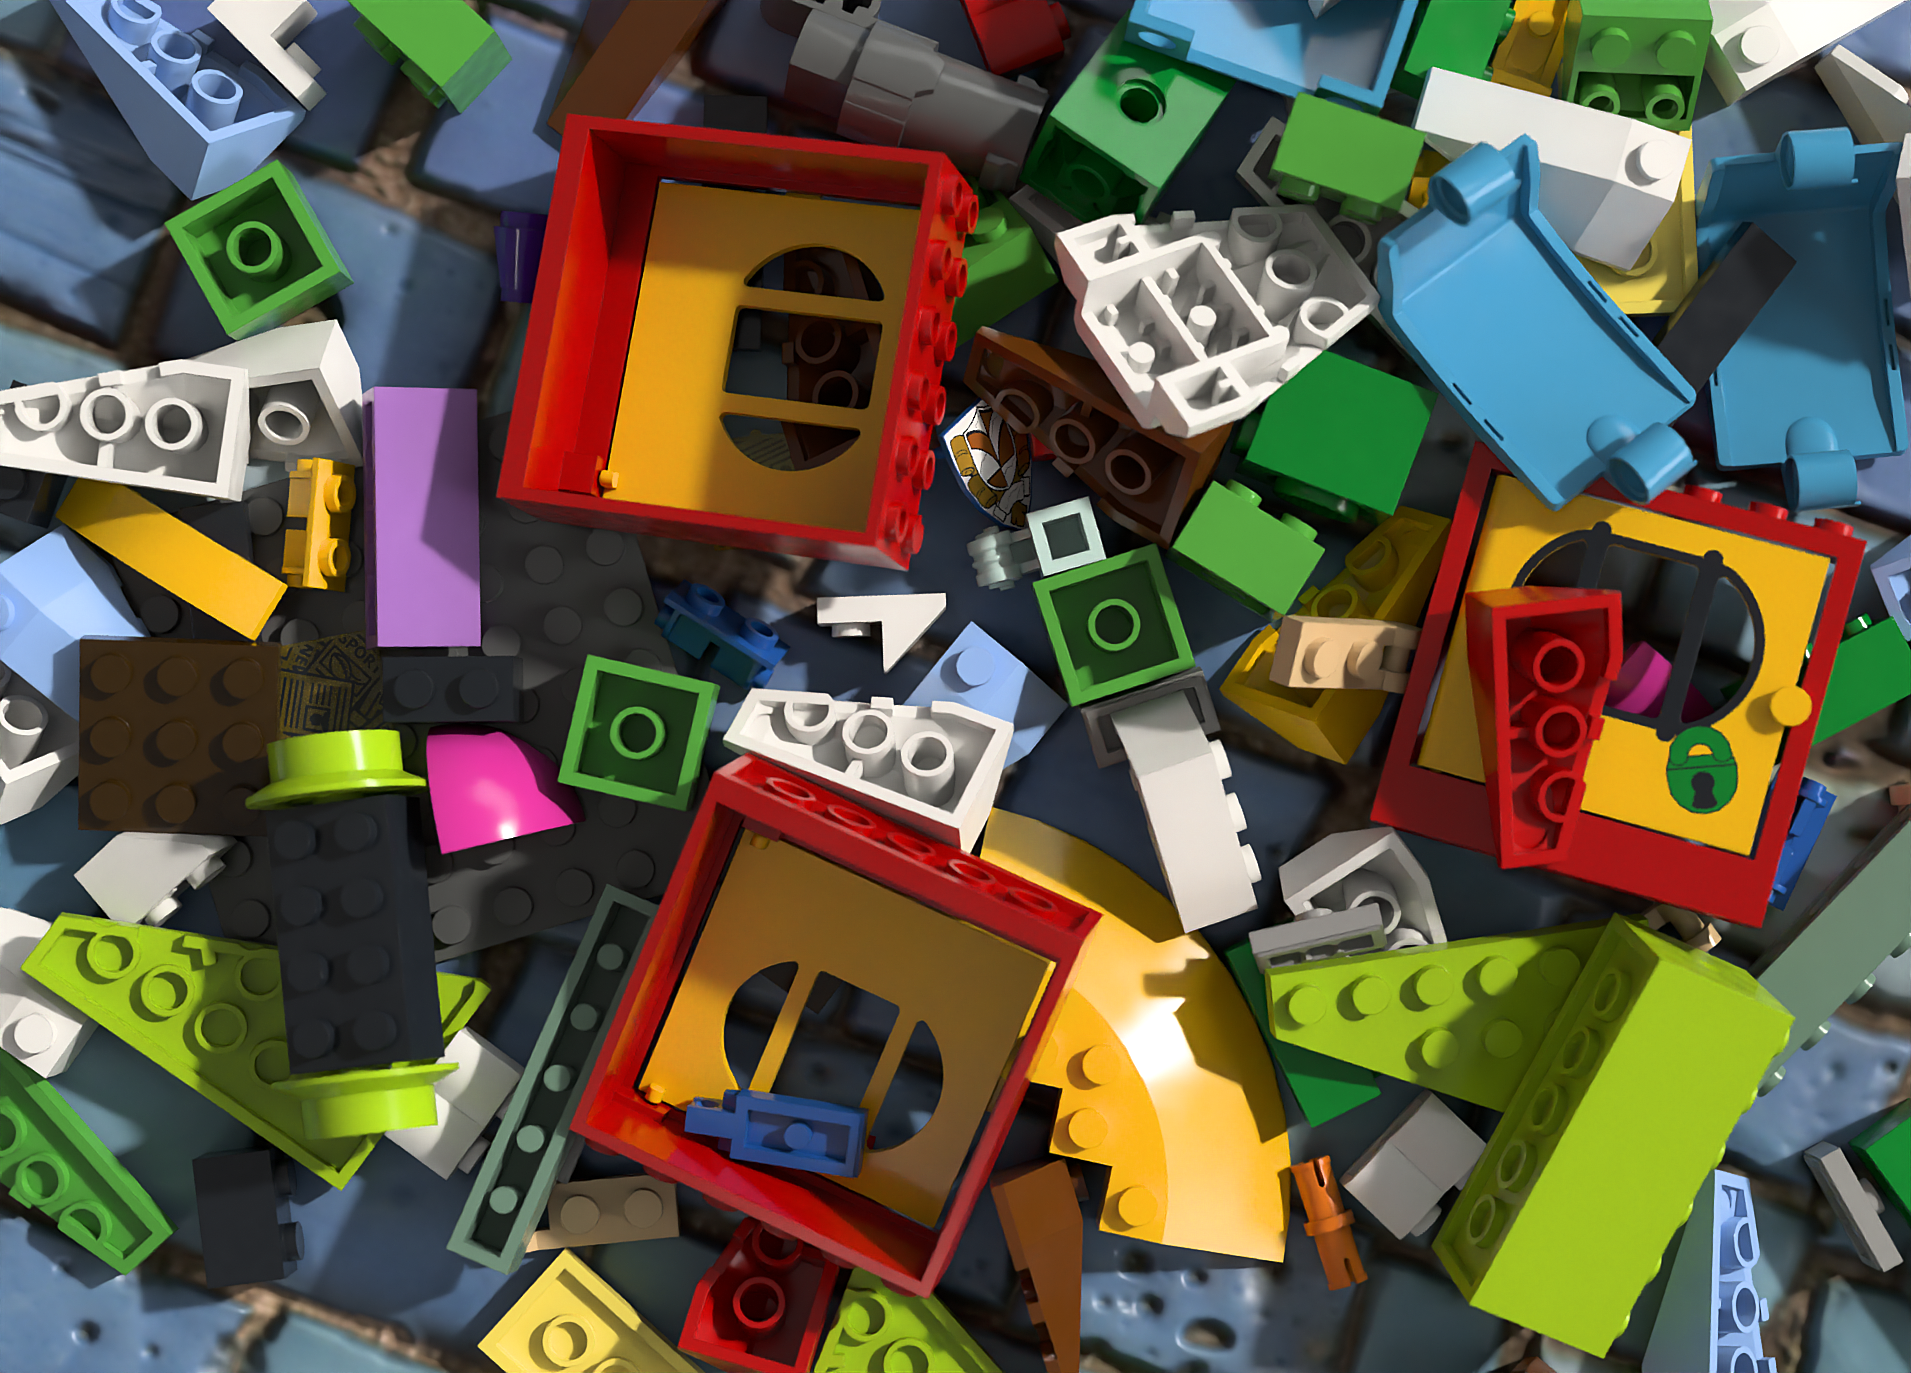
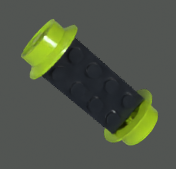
[245,730,460,1140]

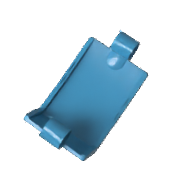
[1695,127,1909,512]
[1377,133,1698,511]

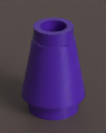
[493,210,548,304]

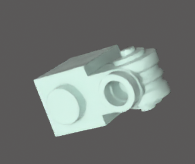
[966,496,1106,591]

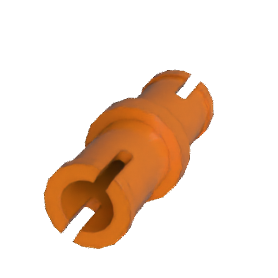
[1290,1154,1369,1291]

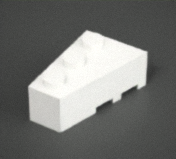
[1110,689,1262,933]

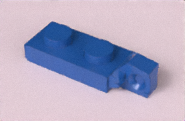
[684,1089,869,1178]

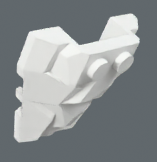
[1054,204,1381,438]

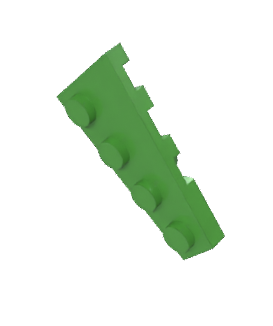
[0,1047,179,1276]

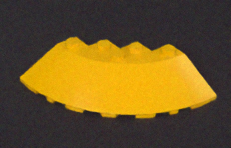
[979,807,1291,1263]

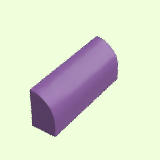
[362,387,481,650]

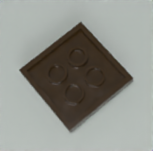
[78,634,281,837]

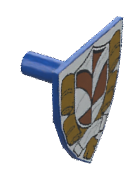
[932,397,1032,531]

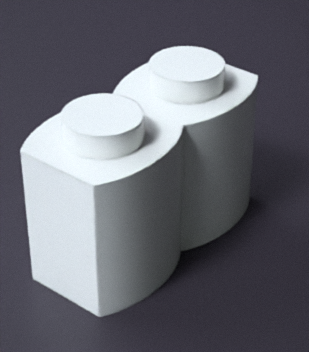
[384,1026,525,1180]
[1339,1089,1487,1240]

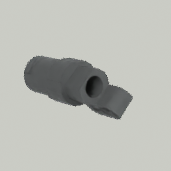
[760,0,1050,193]

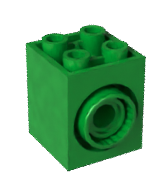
[1019,8,1237,225]
[1229,350,1439,526]

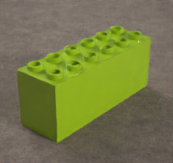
[1431,912,1796,1358]

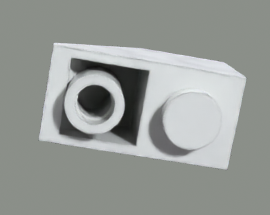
[74,832,238,927]

